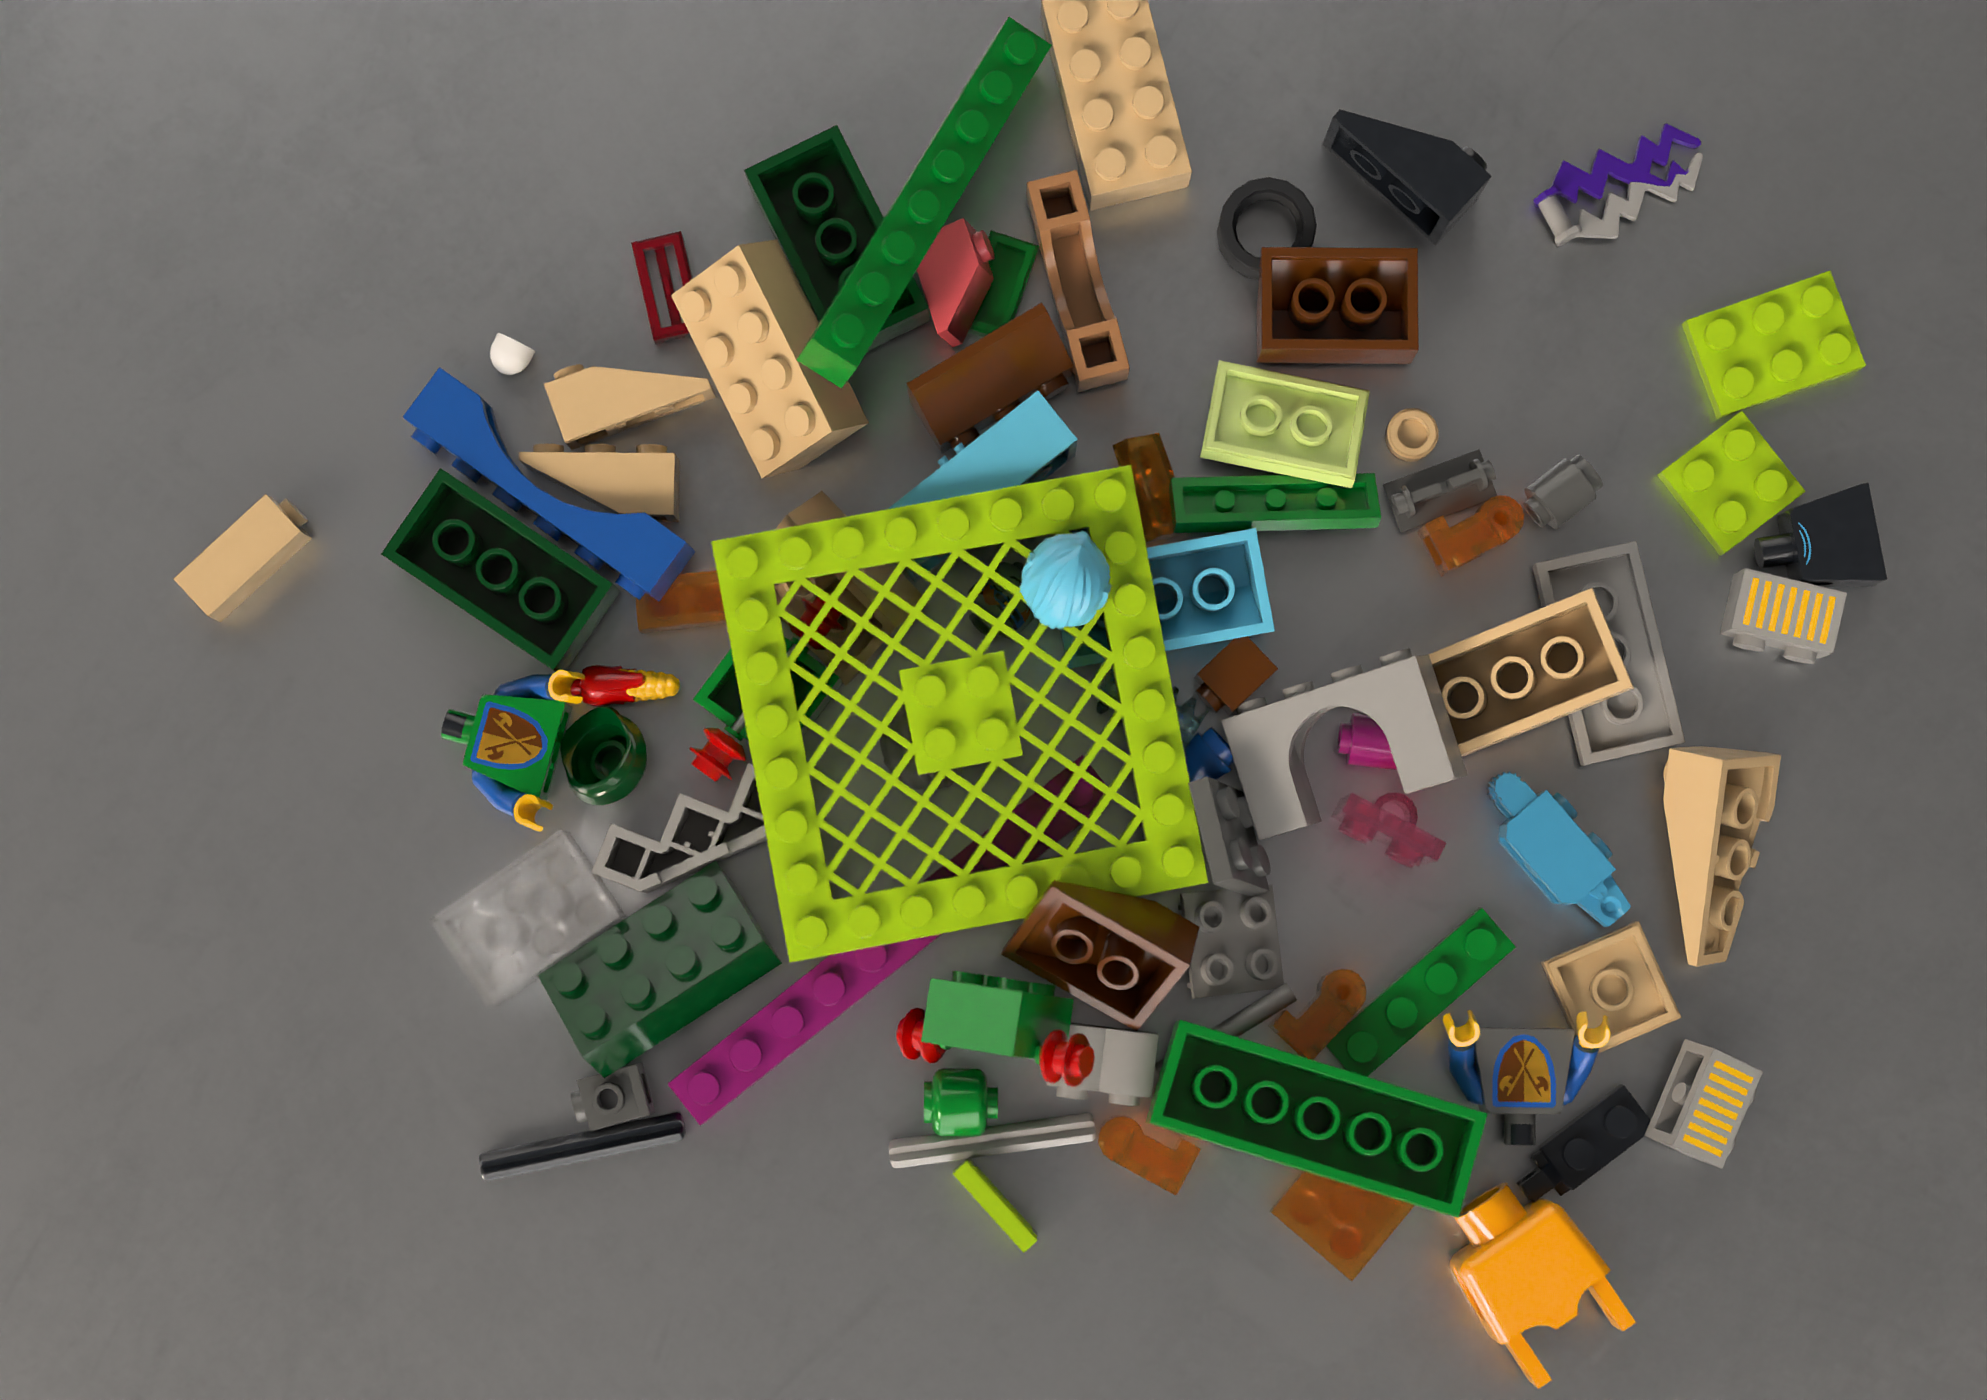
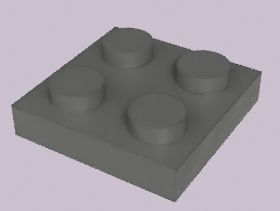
[1188,777,1271,897]

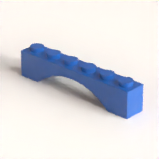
[403,367,695,602]

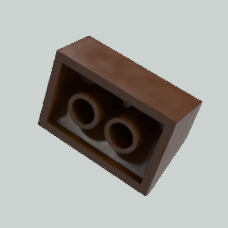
[1257,247,1419,364]
[907,302,1074,454]

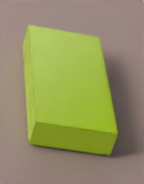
[953,1158,1038,1253]

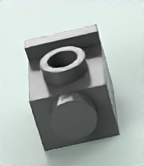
[571,1062,656,1131]

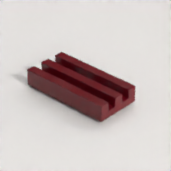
[631,231,693,344]

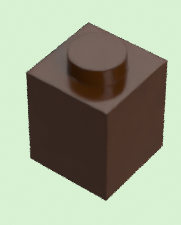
[1194,637,1278,716]

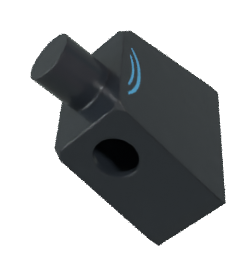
[1754,483,1887,587]

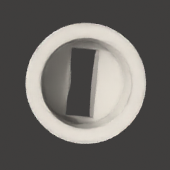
[490,333,535,375]

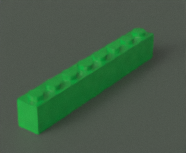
[797,17,1052,388]

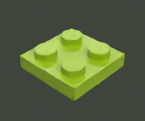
[1657,411,1806,556]

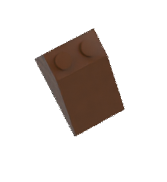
[1001,880,1200,1031]

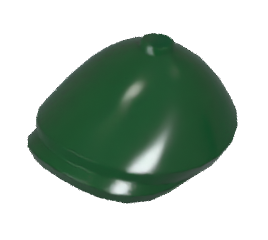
[560,706,647,805]

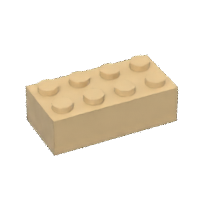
[1041,0,1192,211]
[671,239,869,478]
[1428,588,1634,757]

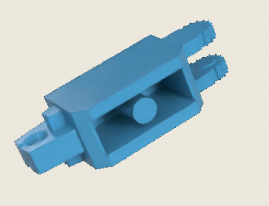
[1486,771,1631,927]

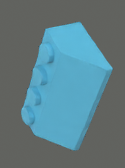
[1059,528,1275,669]

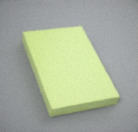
[1200,360,1370,488]

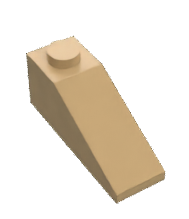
[544,364,716,450]

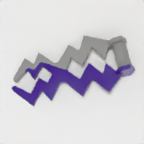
[1533,123,1703,247]

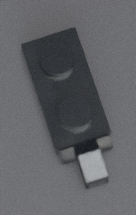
[1516,1084,1651,1202]

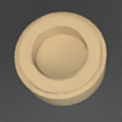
[1385,408,1439,462]

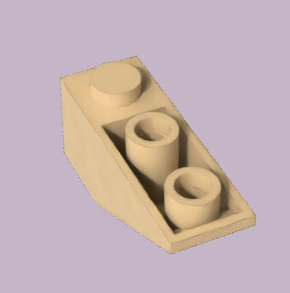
[519,444,680,522]

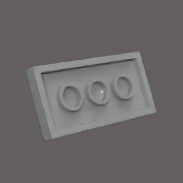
[1532,541,1685,767]

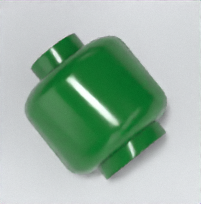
[924,1068,998,1136]

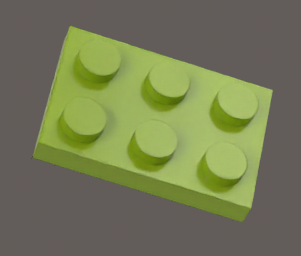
[1682,271,1866,419]

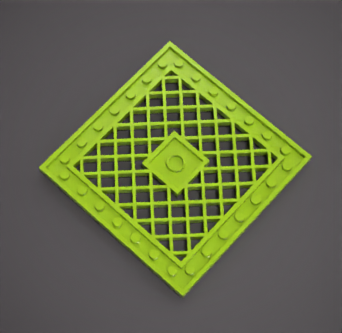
[711,465,1208,963]

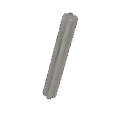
[889,1113,1096,1168]

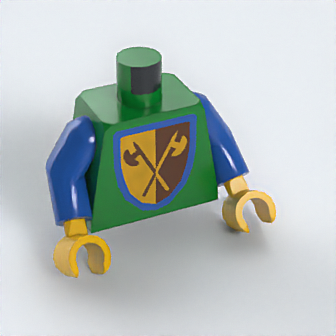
[441,670,585,832]

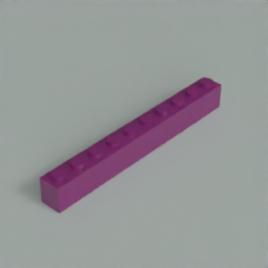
[668,755,1112,1126]

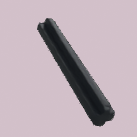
[479,1112,686,1181]

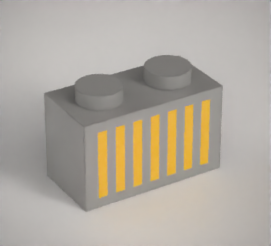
[1720,568,1847,664]
[1644,1039,1763,1169]

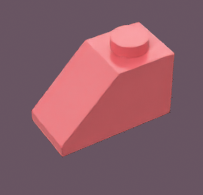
[917,218,995,348]

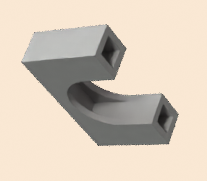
[1221,648,1467,840]

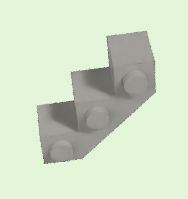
[591,763,767,893]

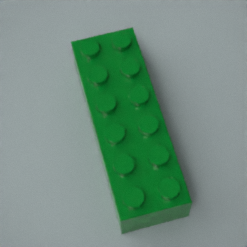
[1145,1020,1488,1218]

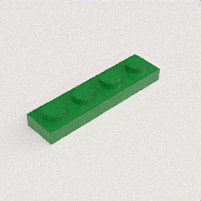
[1168,473,1381,533]
[1323,907,1516,1077]

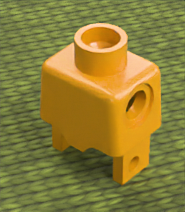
[1450,1182,1636,1389]

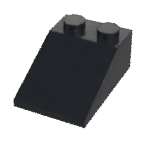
[1322,109,1492,245]

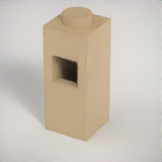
[173,494,312,622]

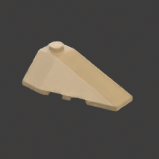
[1663,746,1781,966]

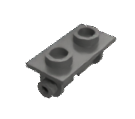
[1383,449,1497,533]

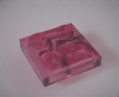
[1331,792,1446,869]

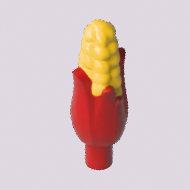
[570,665,680,706]

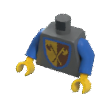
[1443,1010,1610,1145]

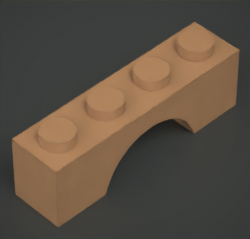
[1026,170,1130,392]

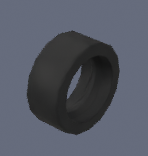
[1217,177,1317,280]

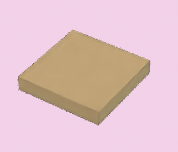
[1540,921,1682,1053]

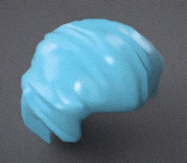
[1020,531,1112,629]

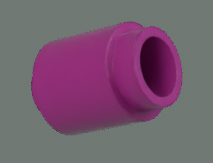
[1337,713,1397,770]

